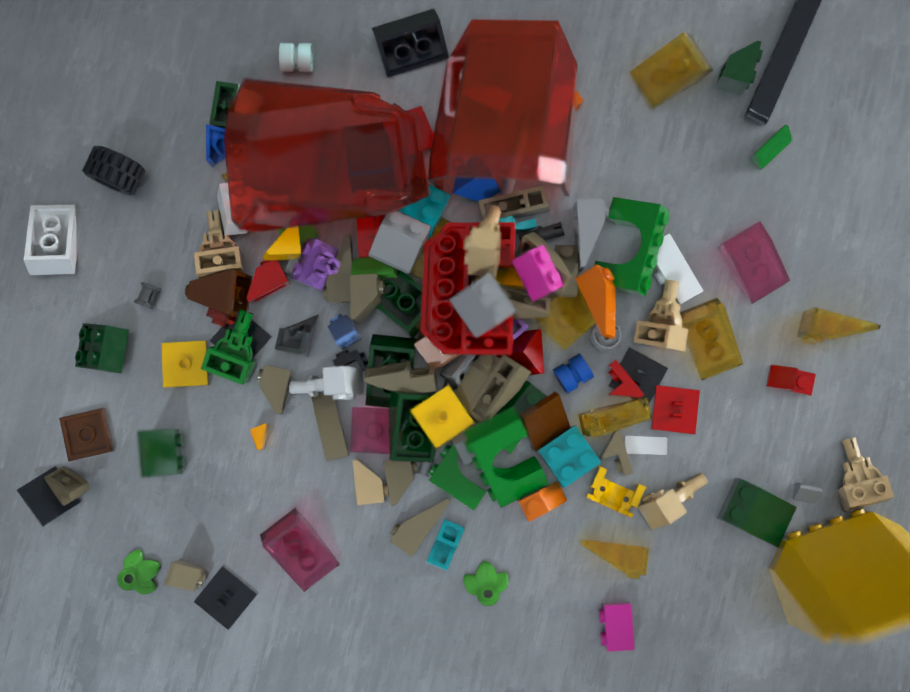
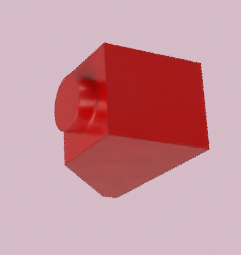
[247,260,291,304]

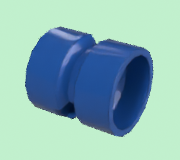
[552,353,594,394]

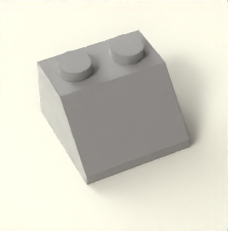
[368,208,431,274]
[450,273,516,338]

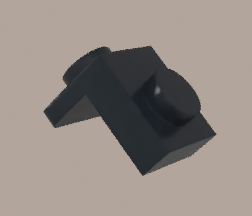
[332,349,368,372]

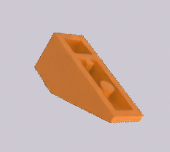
[575,264,616,340]

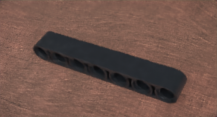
[745,0,822,125]

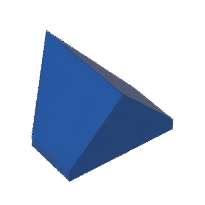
[206,124,247,168]
[452,156,501,202]

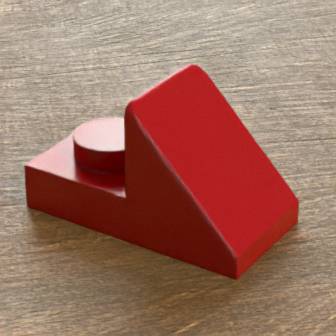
[608,360,644,398]
[766,365,816,396]

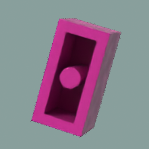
[512,245,564,302]
[598,602,635,652]

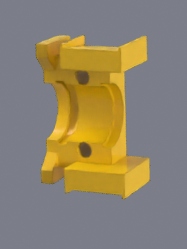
[585,466,647,518]

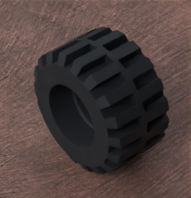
[82,146,145,195]

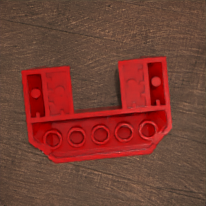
[421,222,516,355]

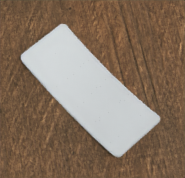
[625,436,668,455]

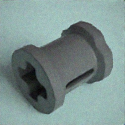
[134,282,160,309]

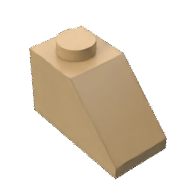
[352,460,389,505]

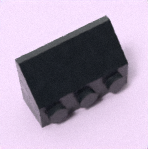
[372,8,449,77]

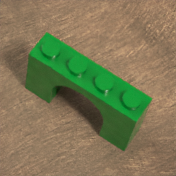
[594,197,670,296]
[463,407,549,508]
[428,439,521,510]

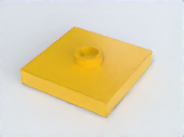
[161,341,209,388]
[410,385,474,449]

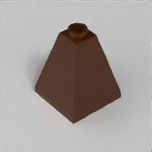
[185,269,252,318]

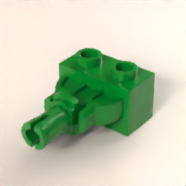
[201,310,256,385]

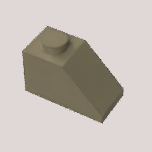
[554,245,578,297]
[350,273,385,325]
[257,364,293,415]
[383,460,418,506]
[164,559,206,591]

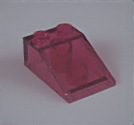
[717,221,790,304]
[350,407,390,454]
[260,507,340,592]

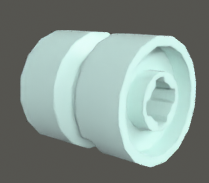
[279,43,313,72]

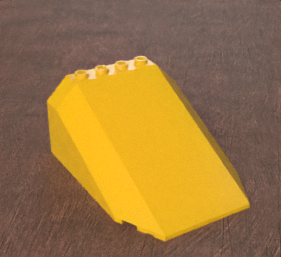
[769,508,910,642]

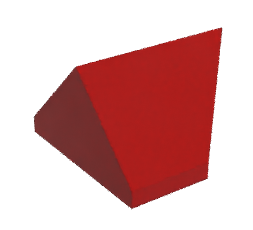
[496,329,545,376]

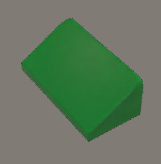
[751,124,792,169]

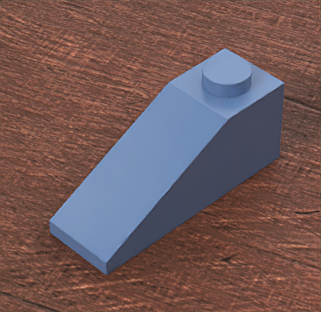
[327,314,362,350]

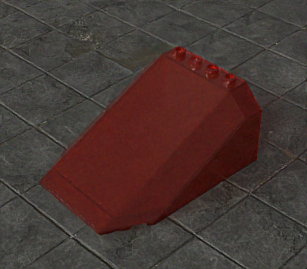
[428,19,578,196]
[224,78,429,232]

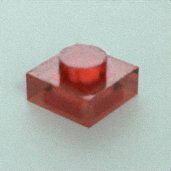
[206,308,236,327]

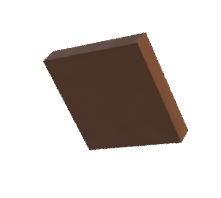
[520,392,571,452]
[59,408,114,462]

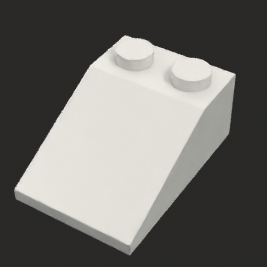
[24,205,77,275]

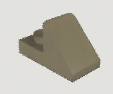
[599,430,633,476]
[44,466,90,506]

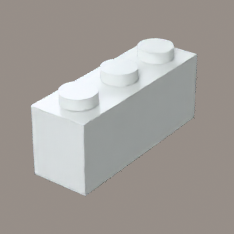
[655,233,703,305]

